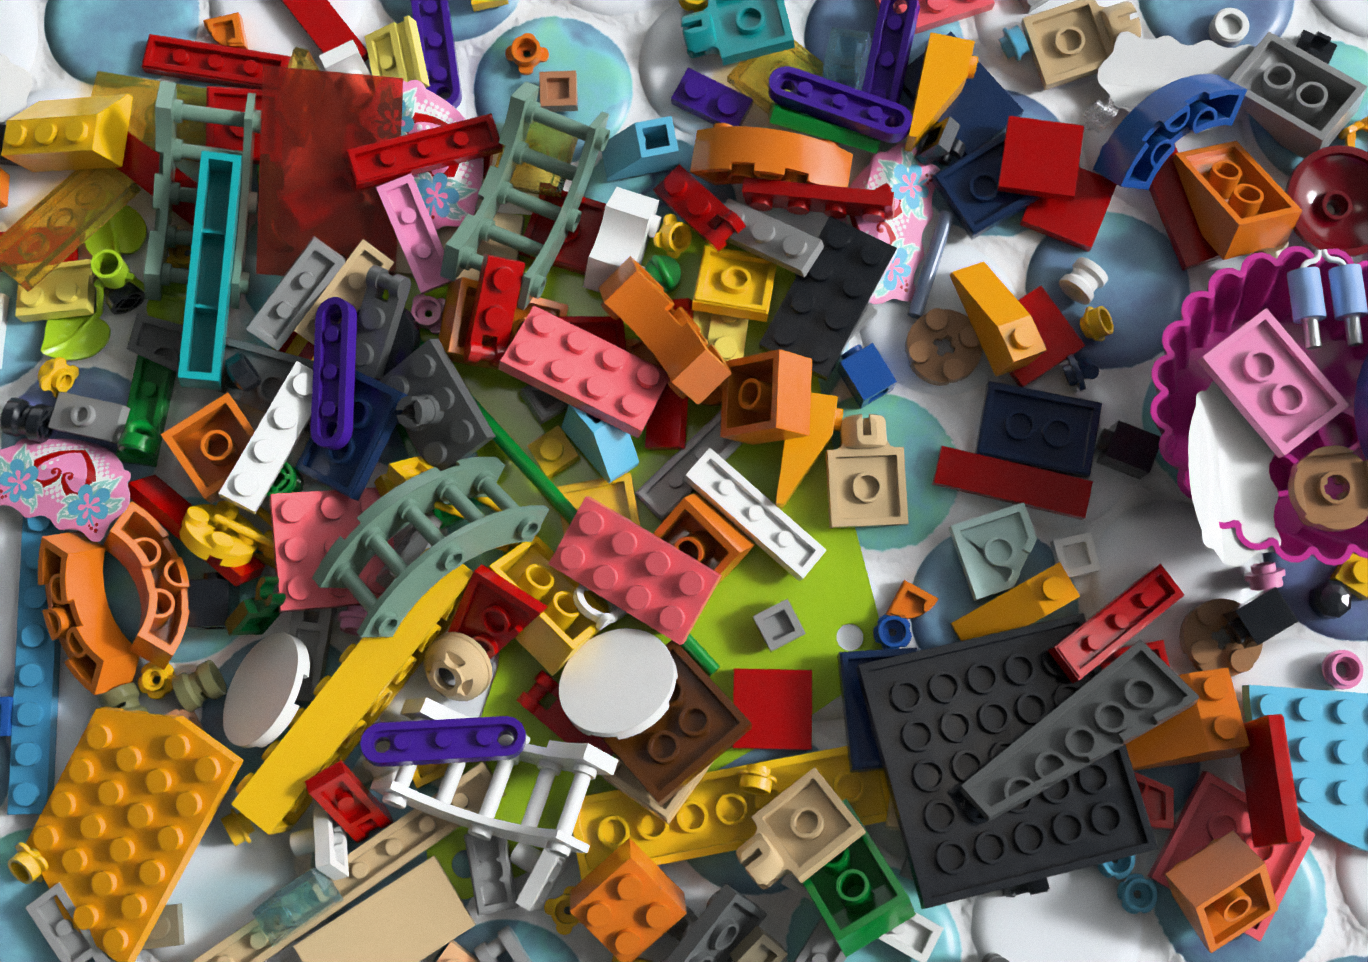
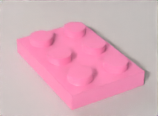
[1197,308,1349,458]

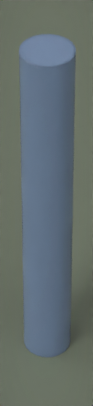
[907,211,955,319]

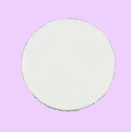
[559,628,678,739]
[223,632,310,748]

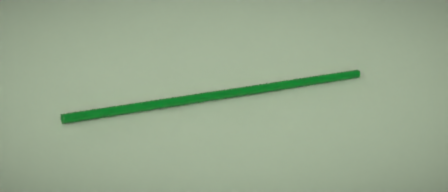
[340,254,720,677]

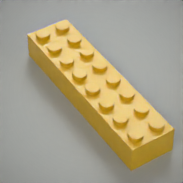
[231,548,473,835]

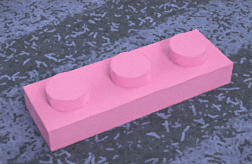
[376,173,457,295]

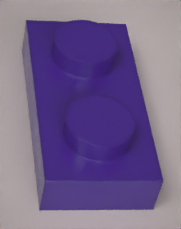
[671,68,753,126]

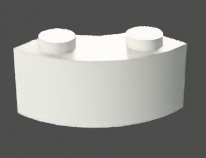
[583,187,662,292]

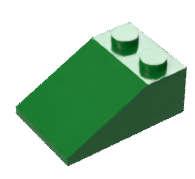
[803,798,916,957]

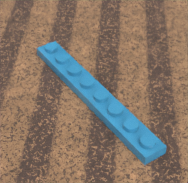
[7,515,66,815]

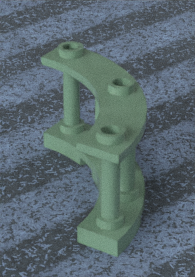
[143,81,263,309]
[440,81,610,310]
[312,457,549,637]

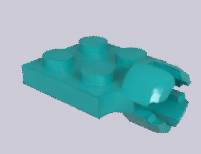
[680,0,795,66]

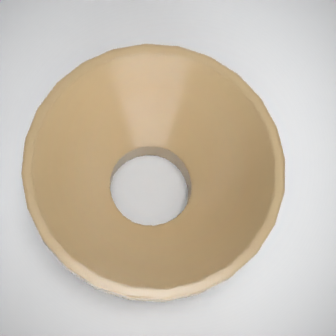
[424,632,492,702]

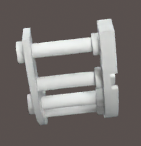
[370,697,618,858]

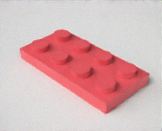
[498,306,670,439]
[549,496,722,645]

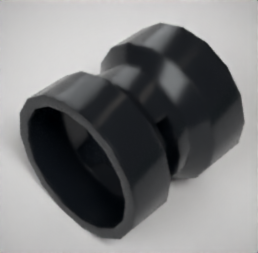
[93,268,145,315]
[0,397,54,443]

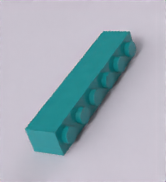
[178,150,242,391]

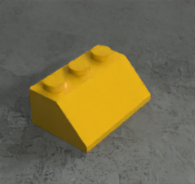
[1,94,133,172]
[488,535,610,676]

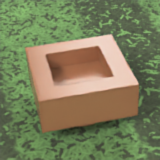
[539,70,578,112]

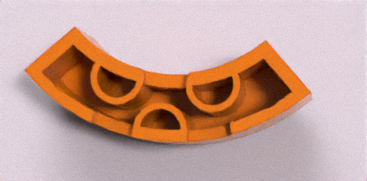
[690,123,853,187]
[598,256,732,405]
[103,501,190,670]
[38,531,140,695]

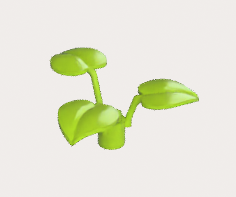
[40,192,187,361]

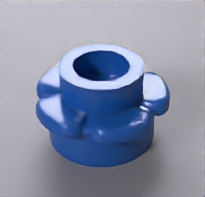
[873,614,912,649]

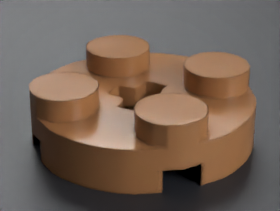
[905,308,982,386]
[1288,445,1368,532]
[1179,598,1263,677]

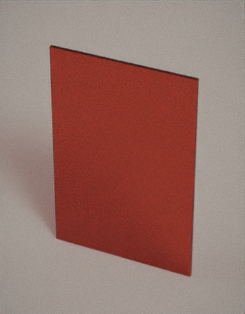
[256,65,403,276]

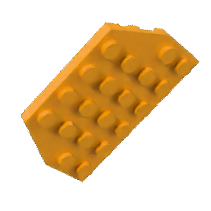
[26,707,244,962]

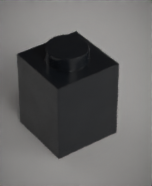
[1095,420,1161,480]
[188,572,240,630]
[1223,587,1298,649]

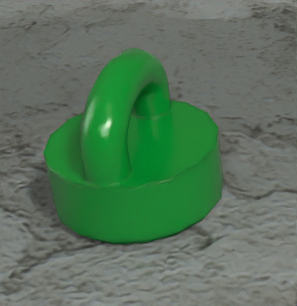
[645,255,681,294]
[117,419,160,460]

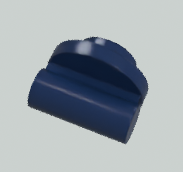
[1062,354,1099,391]

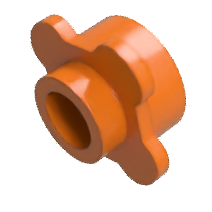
[505,33,549,75]

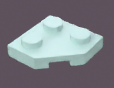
[949,502,1037,601]

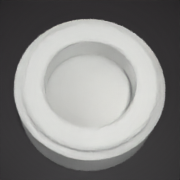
[1209,8,1249,48]

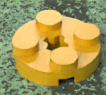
[179,501,263,567]

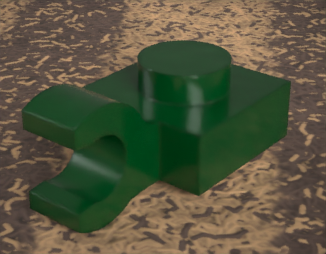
[224,577,286,636]

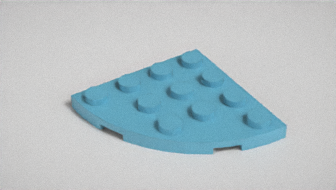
[1242,685,1368,852]

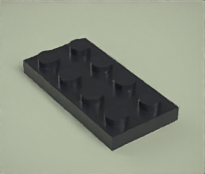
[759,216,897,382]

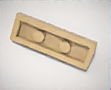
[294,239,394,345]

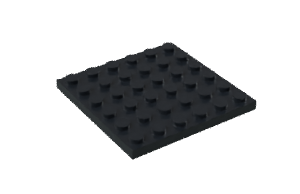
[855,613,1158,909]

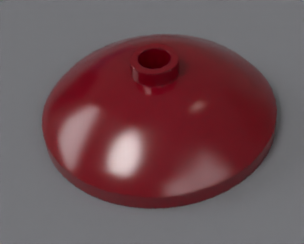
[1285,145,1368,257]

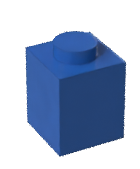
[837,343,897,409]

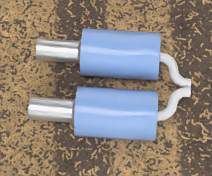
[1287,249,1368,350]

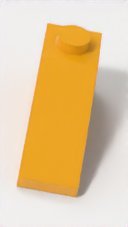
[904,32,978,152]
[949,261,1047,377]
[775,392,843,510]
[950,562,1080,641]

